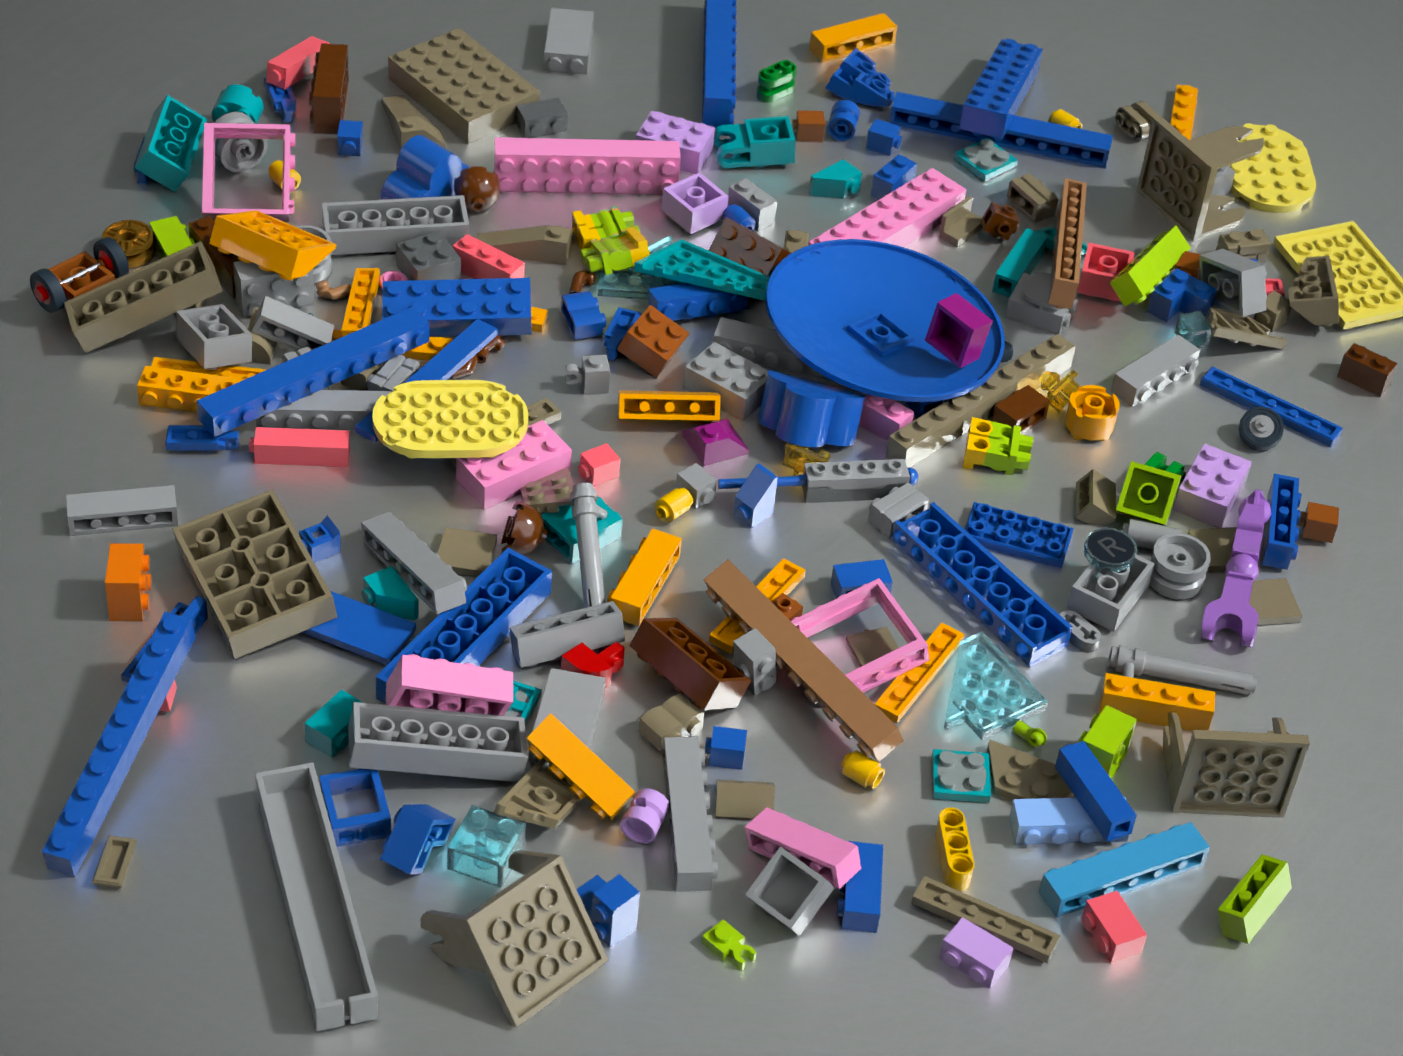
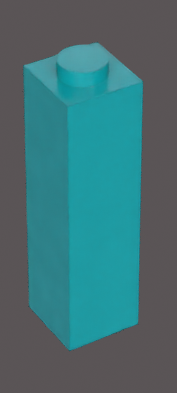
[992,228,1048,298]

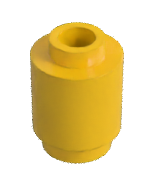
[1048,109,1082,129]
[268,160,301,189]
[655,488,693,523]
[841,750,885,789]

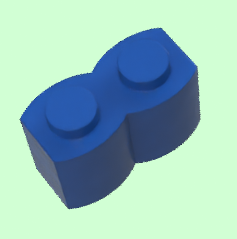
[561,291,606,340]

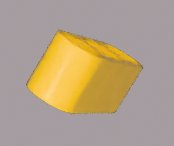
[935,807,974,892]

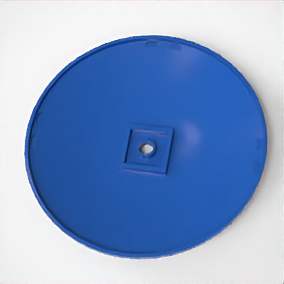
[765,239,1005,402]

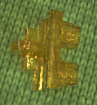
[1040,370,1081,413]
[782,443,831,476]

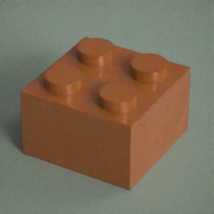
[617,305,690,378]

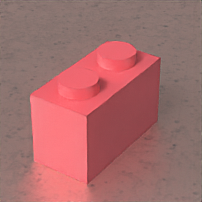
[1082,891,1147,963]

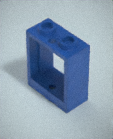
[319,768,391,847]

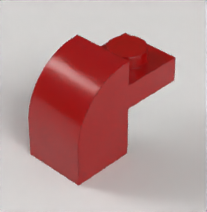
[561,641,625,688]

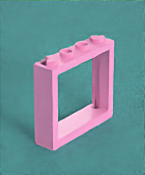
[202,123,295,222]
[791,578,929,693]

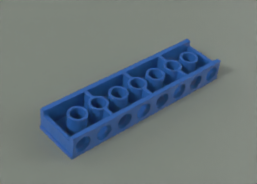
[890,502,1073,667]

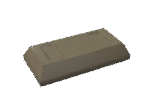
[92,835,138,889]

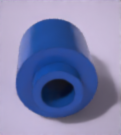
[723,204,755,231]

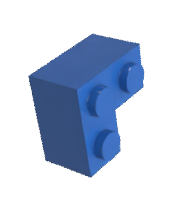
[1147,269,1217,322]
[380,804,456,875]
[577,874,640,948]

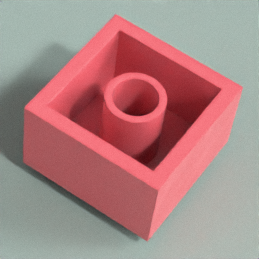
[1077,243,1135,302]

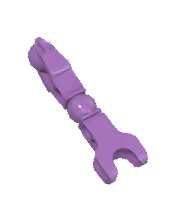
[1201,489,1271,648]

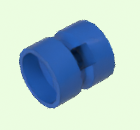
[827,100,860,141]

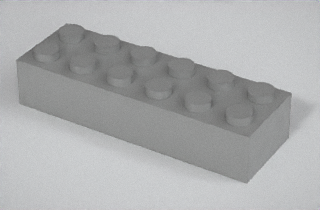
[322,195,469,255]
[348,702,528,782]

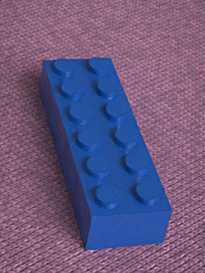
[382,278,532,337]

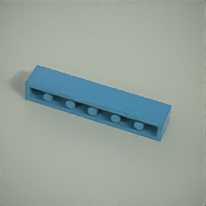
[1039,822,1210,918]

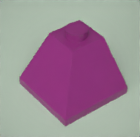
[682,418,749,467]

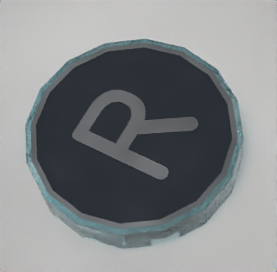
[1084,528,1137,572]

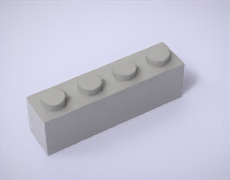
[1111,335,1200,407]
[66,485,178,536]
[509,601,625,668]

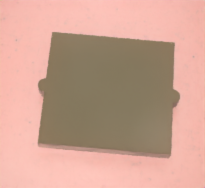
[846,627,899,667]

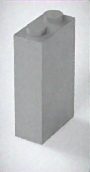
[544,8,594,74]
[529,668,606,765]

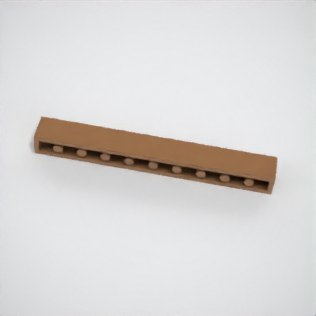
[1048,178,1087,309]
[703,559,904,762]

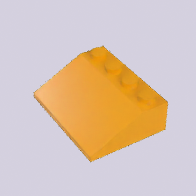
[209,210,337,281]

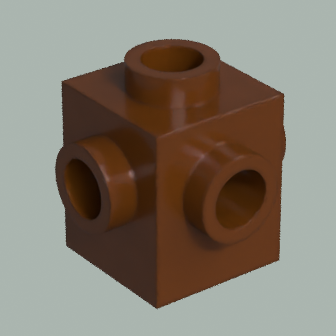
[980,202,1019,241]

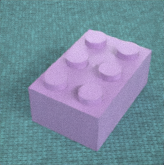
[636,111,715,174]
[1173,444,1252,528]

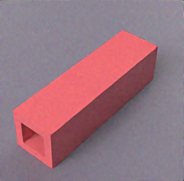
[266,36,330,89]
[249,427,350,467]

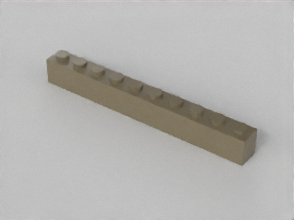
[885,334,1076,468]

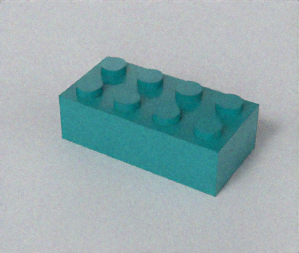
[134,95,207,192]

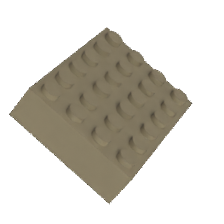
[388,28,540,144]
[172,489,337,659]

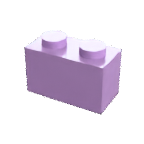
[939,917,1013,988]

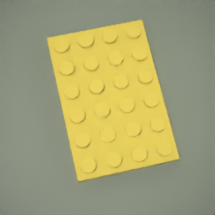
[1273,221,1403,329]

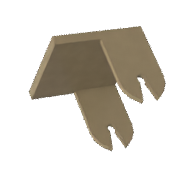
[1136,116,1264,241]
[1163,712,1310,818]
[420,850,609,1027]

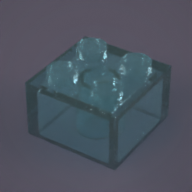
[447,805,526,889]

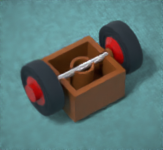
[30,237,129,313]

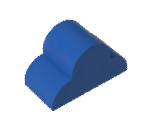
[380,135,470,200]
[758,370,866,447]

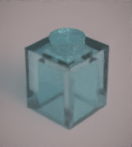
[1174,311,1211,349]

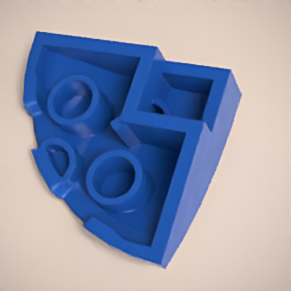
[825,48,895,107]

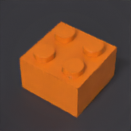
[105,543,152,621]

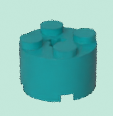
[211,84,264,124]

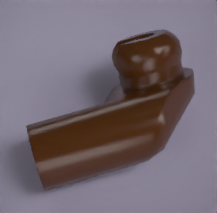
[476,335,505,363]

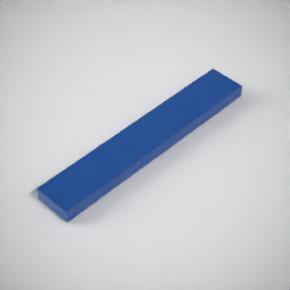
[1200,366,1343,447]

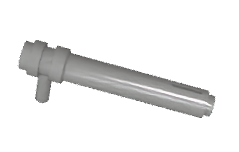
[570,483,608,608]
[1108,645,1257,695]

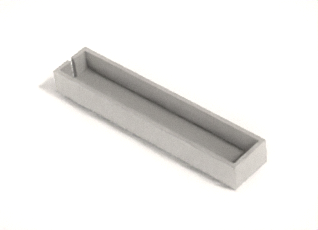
[255,762,378,1031]

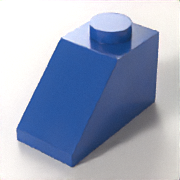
[733,463,778,528]

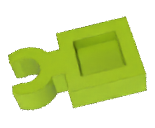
[701,919,756,970]

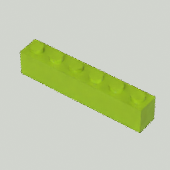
[1110,225,1191,306]

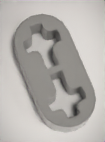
[1059,610,1101,653]

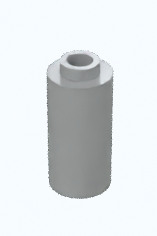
[1122,519,1182,550]

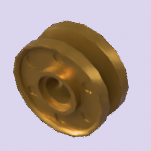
[102,220,155,268]

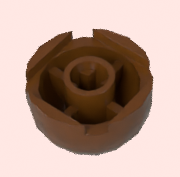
[454,167,500,212]
[501,501,547,555]

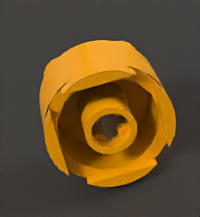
[1065,385,1119,441]

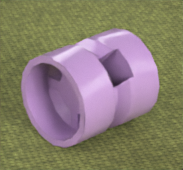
[620,788,670,844]

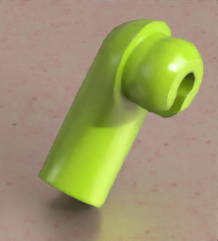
[1012,720,1047,747]

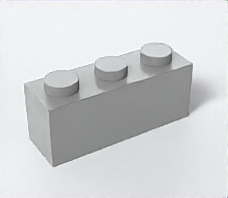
[251,296,334,351]

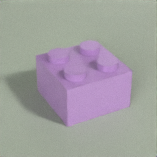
[662,173,729,234]

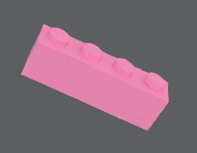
[745,807,861,889]

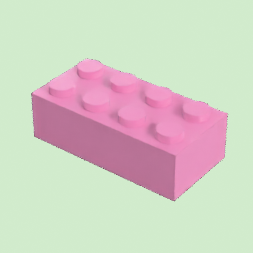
[456,420,572,510]
[386,654,513,716]

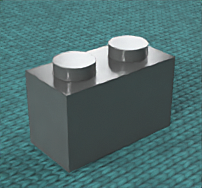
[516,98,568,138]

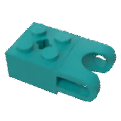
[714,116,795,168]

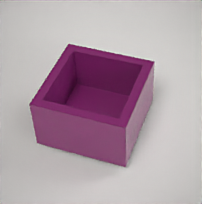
[925,293,993,368]

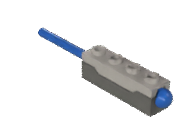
[718,459,919,503]

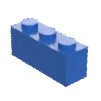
[837,841,883,933]

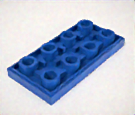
[965,502,1074,569]
[301,591,416,665]

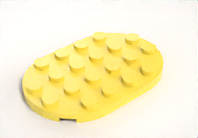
[1229,123,1316,213]
[372,380,528,459]

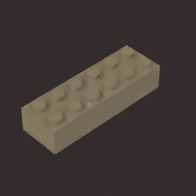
[64,241,223,353]

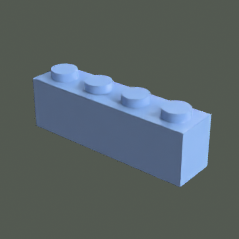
[1009,796,1129,845]

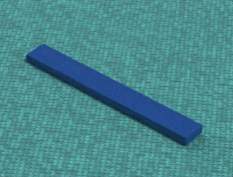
[355,319,498,443]

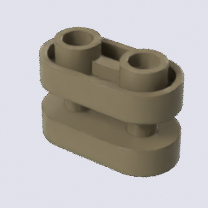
[1115,101,1160,141]

